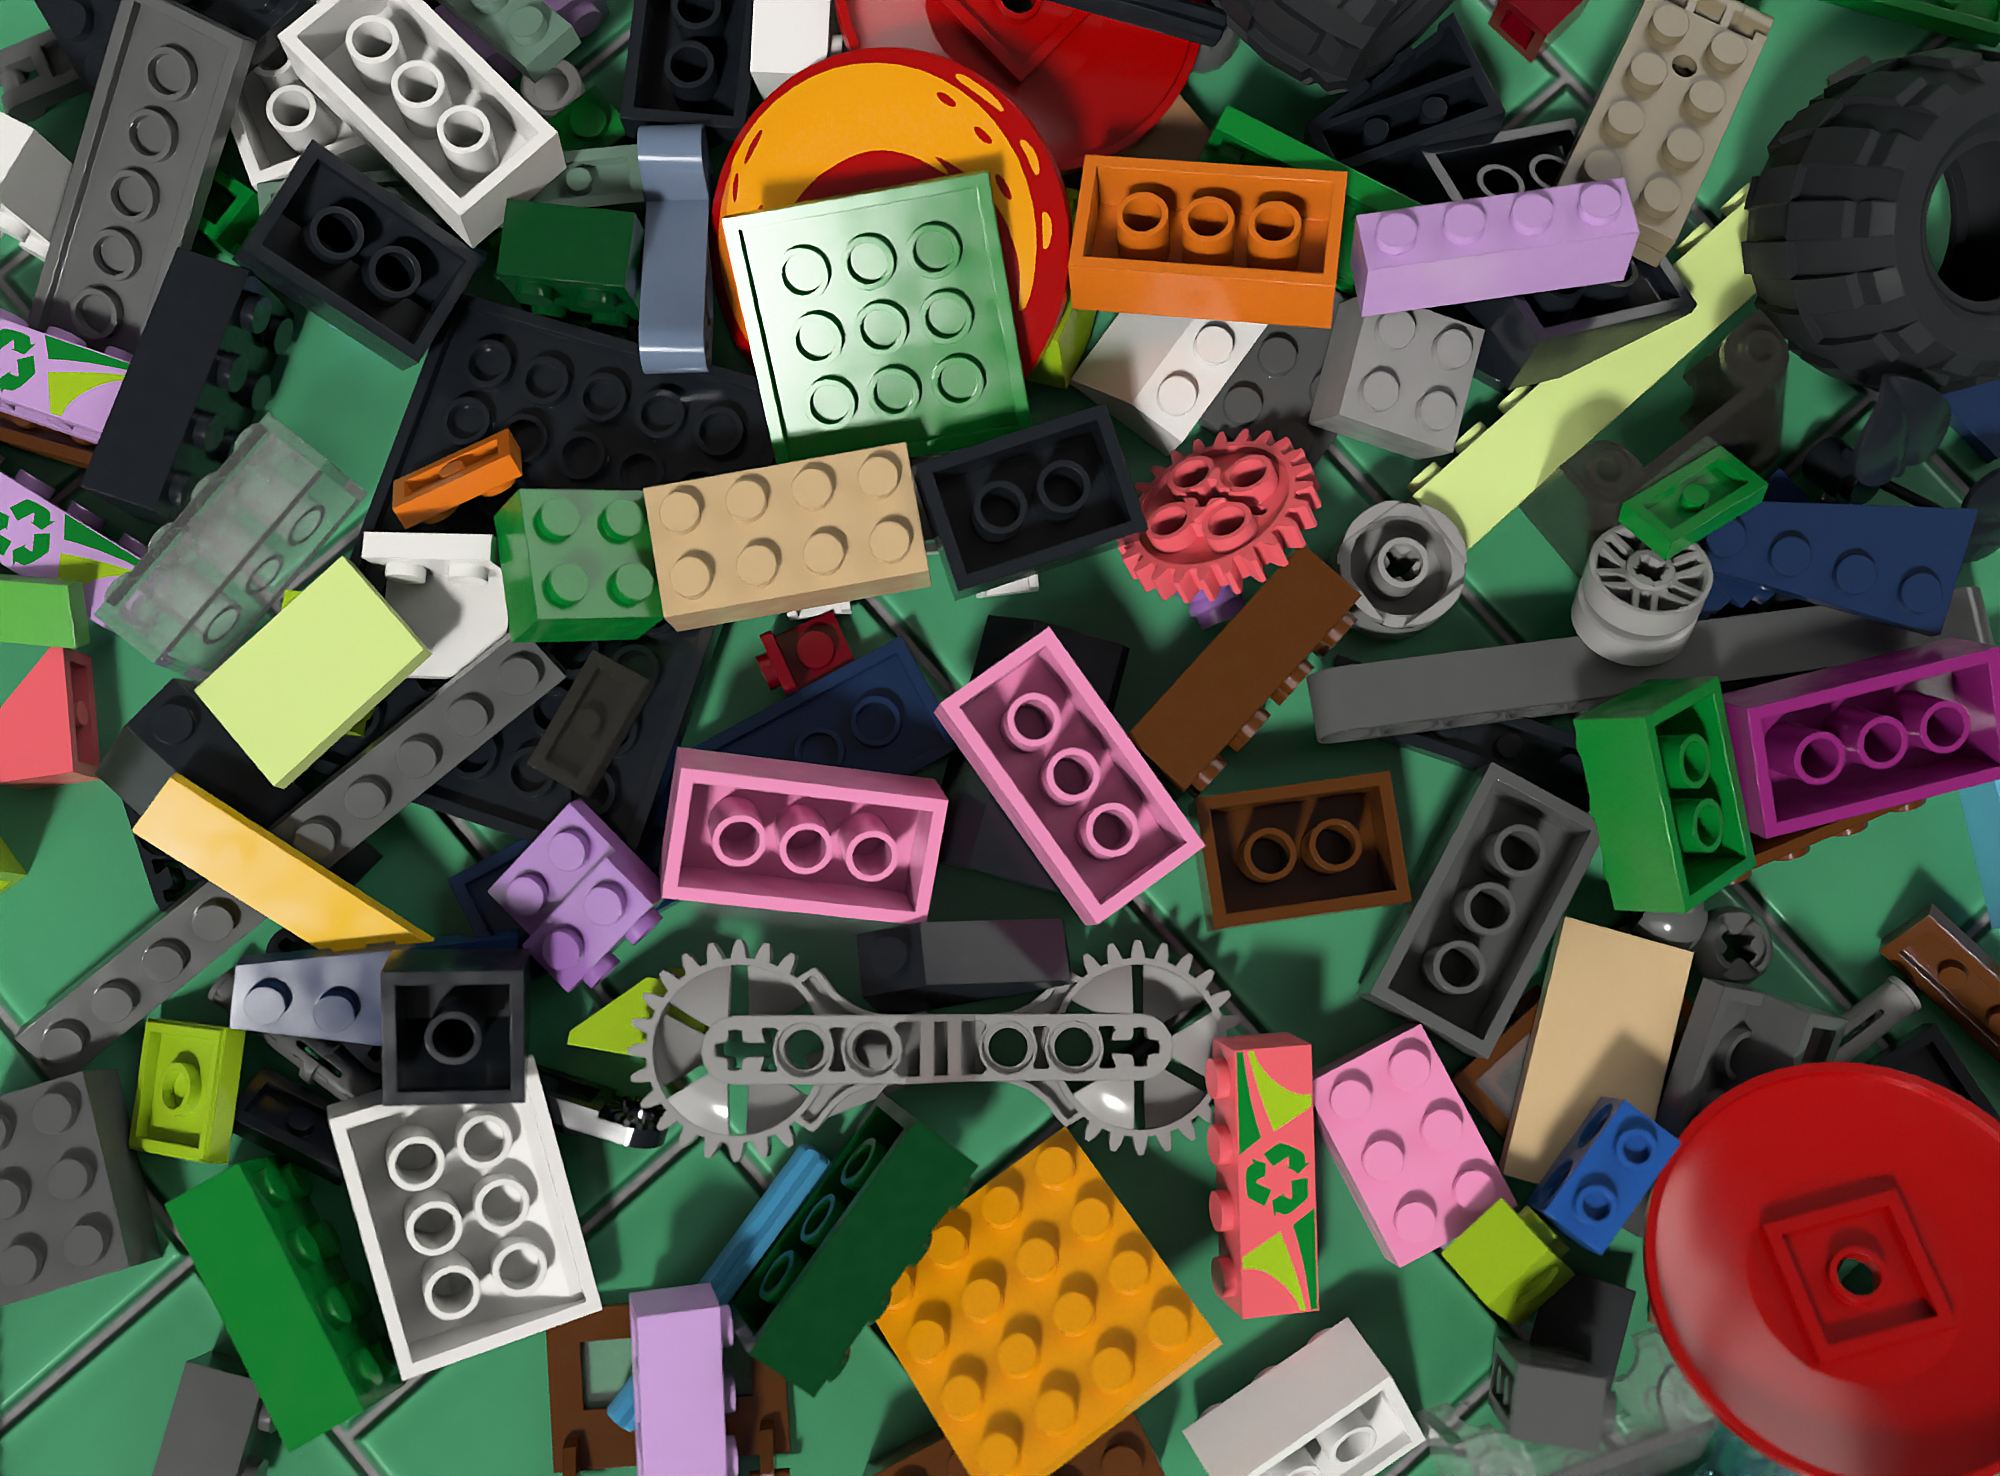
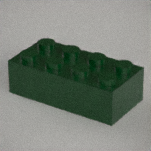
[727,1092,979,1398]

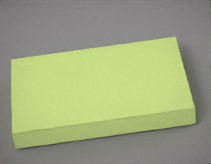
[194,556,432,789]

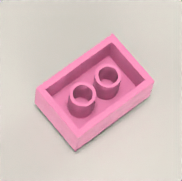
[1312,1023,1518,1268]

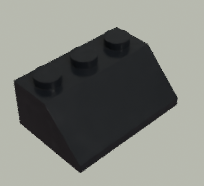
[619,0,754,149]
[232,139,484,371]

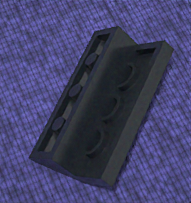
[937,615,1130,894]

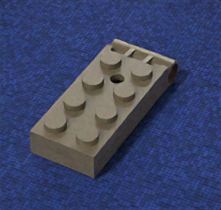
[1553,0,1774,267]

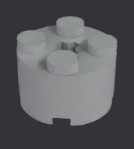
[1327,500,1467,642]

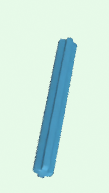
[607,1143,830,1432]

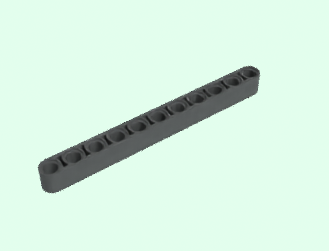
[1306,587,1995,744]

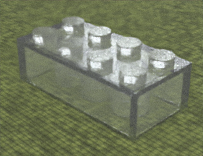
[93,413,368,683]

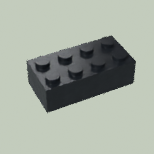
[80,247,294,541]

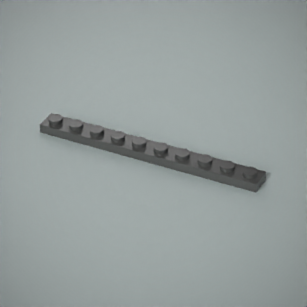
[14,632,566,1078]

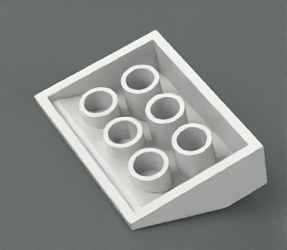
[327,1055,603,1381]

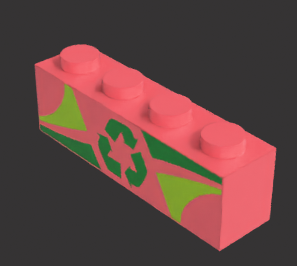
[1205,1032,1319,1319]

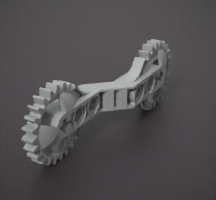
[627,940,1242,1162]

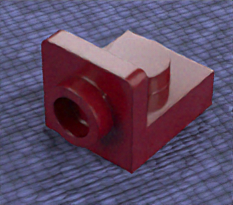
[755,611,855,697]

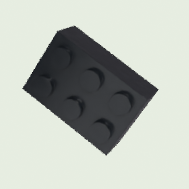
[914,403,1148,601]

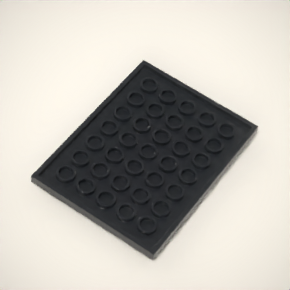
[308,293,776,859]

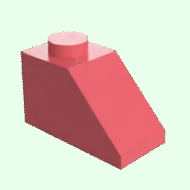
[0,647,101,790]

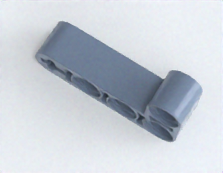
[637,124,716,374]

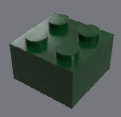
[496,199,645,332]

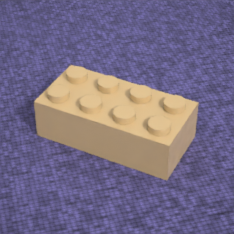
[643,442,932,632]

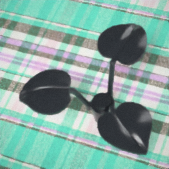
[1767,373,2000,612]

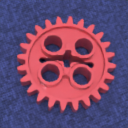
[1118,429,1322,603]

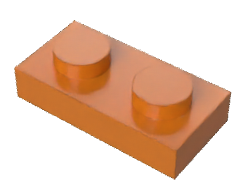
[392,428,523,529]

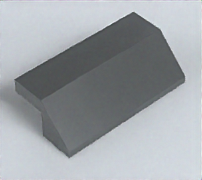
[1622,977,1848,1237]

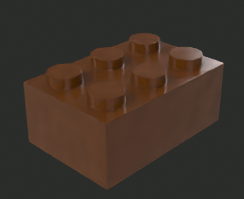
[1188,771,1412,932]

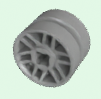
[1571,524,1713,666]

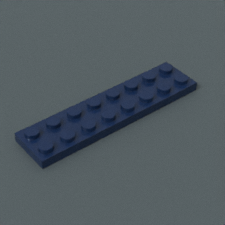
[447,636,959,983]

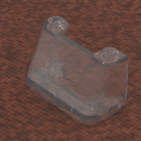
[1416,1325,1722,1476]

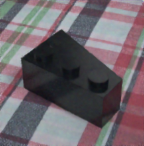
[1303,12,1506,190]

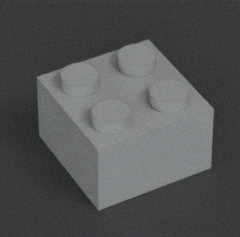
[1308,296,1485,460]

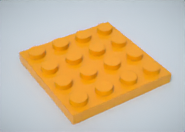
[876,1126,1222,1476]

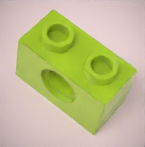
[1441,1198,1575,1328]

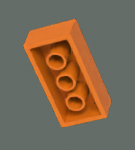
[1068,154,1348,329]

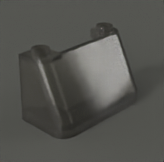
[1518,309,1790,580]

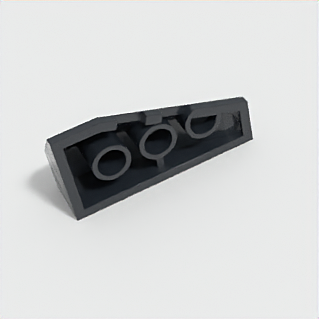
[95,677,384,886]

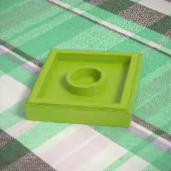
[128,1018,246,1164]

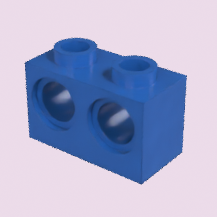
[1524,1097,1682,1255]

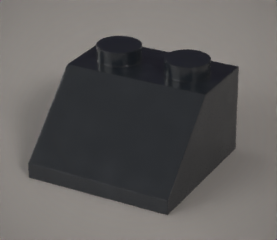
[380,948,531,1106]

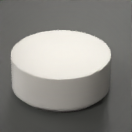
[521,59,585,121]

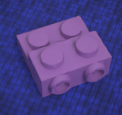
[487,798,666,992]

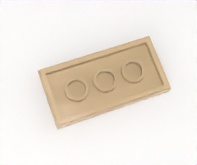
[1498,916,1694,1211]

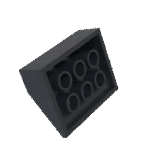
[1397,118,1698,390]

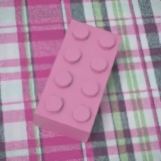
[934,627,1205,925]
[658,747,949,924]

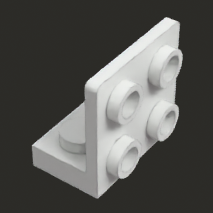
[362,532,510,679]

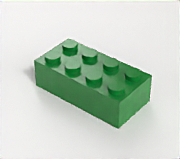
[164,1155,405,1453]

